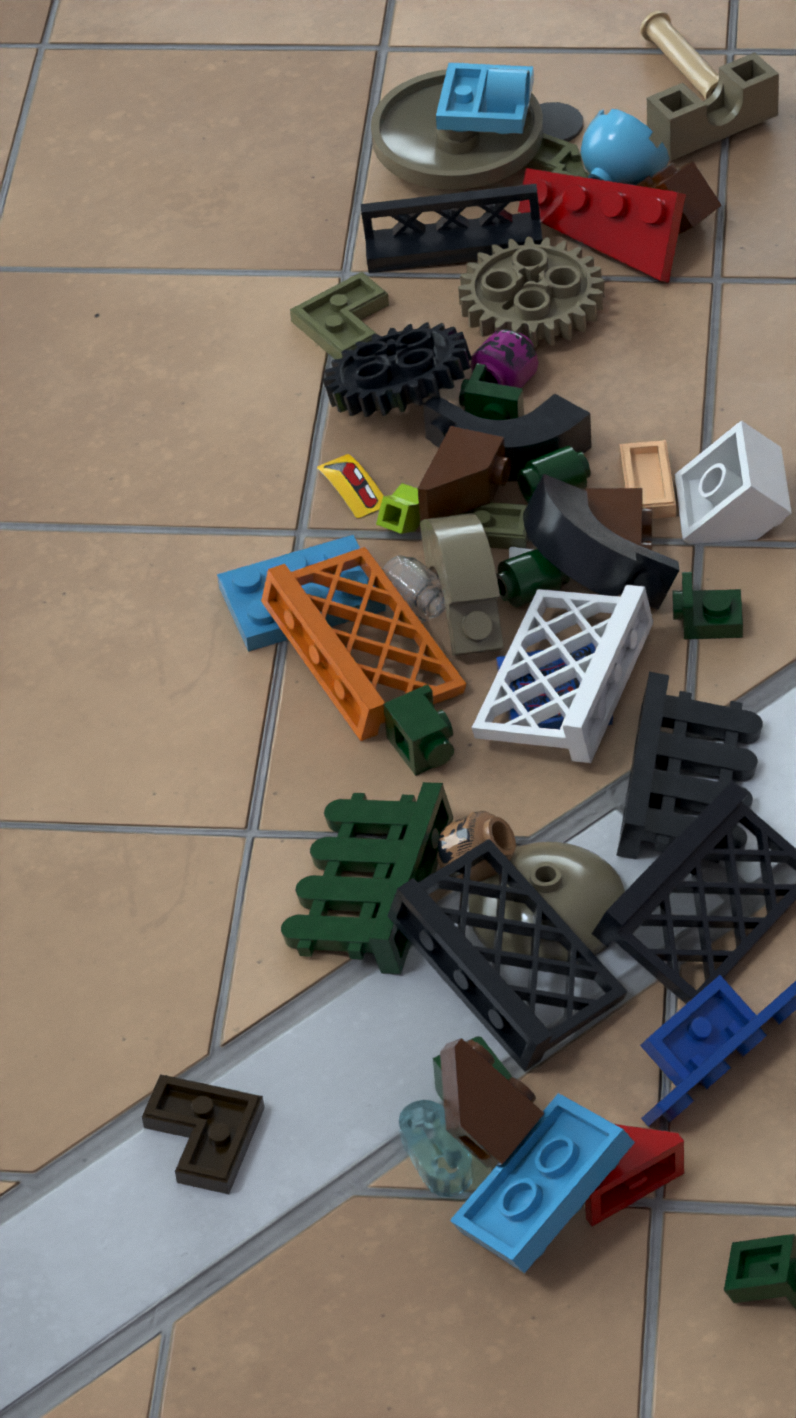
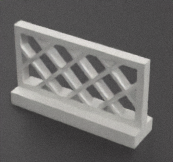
[472,585,653,763]

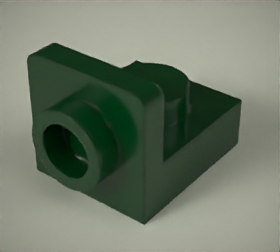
[672,572,743,640]
[724,1234,796,1309]

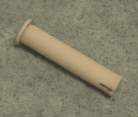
[640,11,719,100]

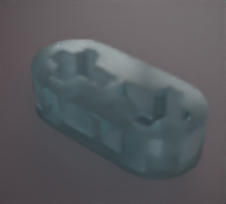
[399,1100,473,1197]

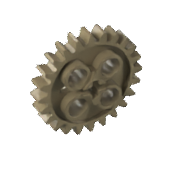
[458,237,605,348]

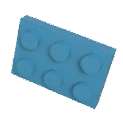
[217,535,386,652]
[450,1093,635,1274]

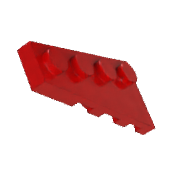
[518,168,686,283]

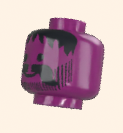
[470,329,539,388]

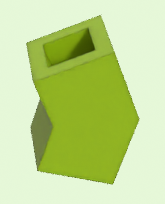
[376,483,420,534]

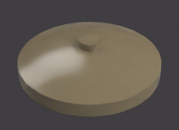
[371,70,543,189]

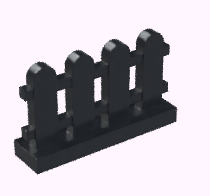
[616,671,763,863]

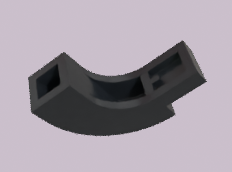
[423,393,592,482]
[523,474,680,610]

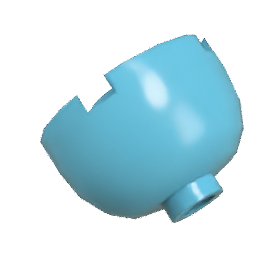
[580,109,670,185]

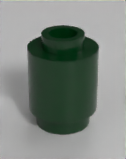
[517,446,591,503]
[496,549,570,607]

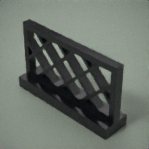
[591,780,796,1004]
[387,839,627,1072]

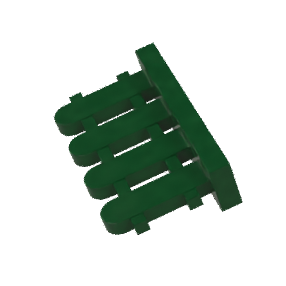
[281,782,454,974]

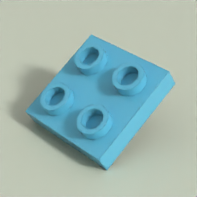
[436,63,534,134]

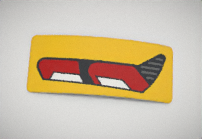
[317,454,384,518]

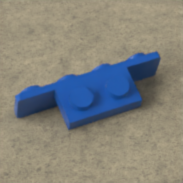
[640,975,796,1127]

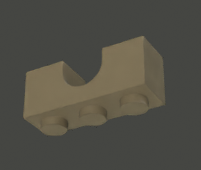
[646,52,779,161]

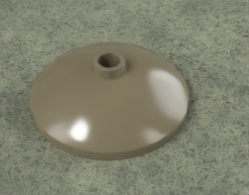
[469,842,625,964]

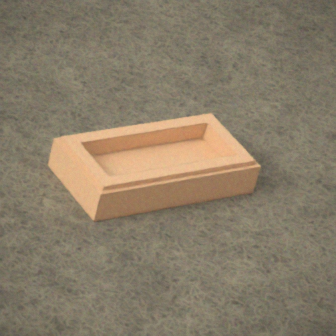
[619,440,676,519]

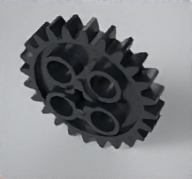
[323,322,472,417]

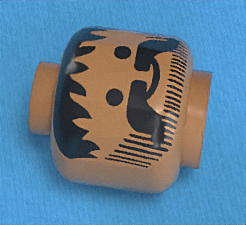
[437,811,516,882]

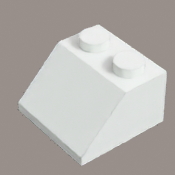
[674,421,792,544]

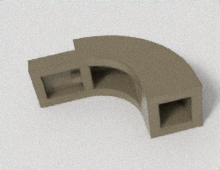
[420,513,504,656]

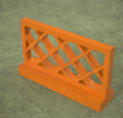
[261,547,466,741]

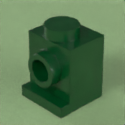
[383,684,454,776]

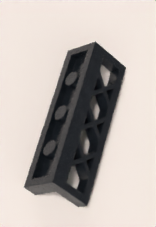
[361,184,543,273]

